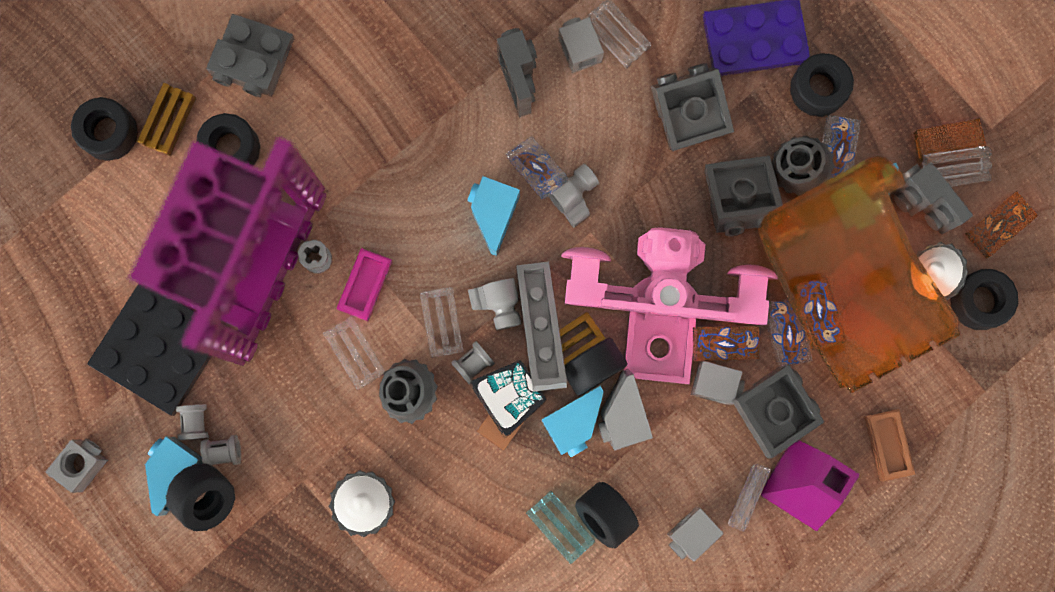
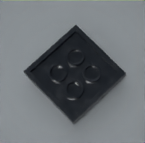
[87,284,212,416]

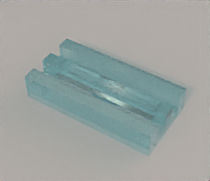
[526,490,596,564]

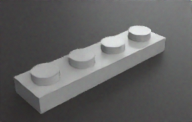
[516,262,567,392]

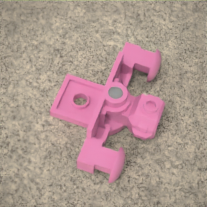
[561,227,778,384]

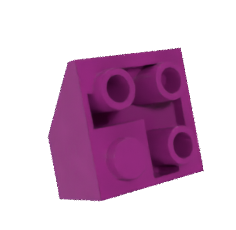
[760,440,860,531]

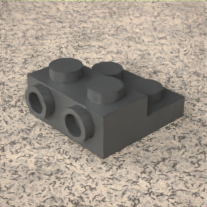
[206,14,294,97]
[497,28,537,118]
[651,63,734,151]
[704,156,784,237]
[892,162,974,235]
[732,365,824,459]

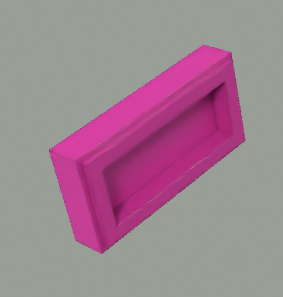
[336,248,392,321]

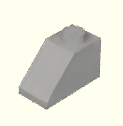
[598,369,653,451]

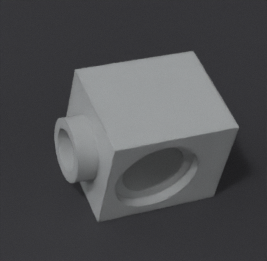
[558,17,604,73]
[691,361,745,405]
[45,438,108,493]
[667,507,724,561]

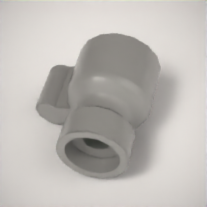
[546,163,599,227]
[468,278,522,331]

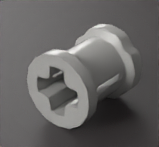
[298,240,332,273]
[451,341,495,384]
[176,404,209,440]
[201,435,241,466]

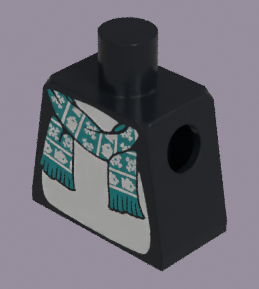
[470,360,546,438]

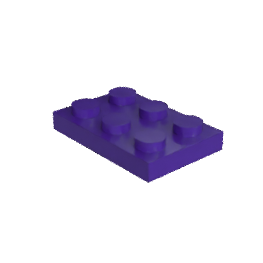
[703,0,810,76]

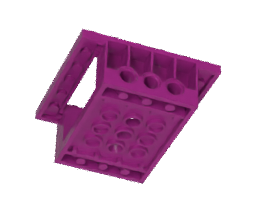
[128,137,326,366]

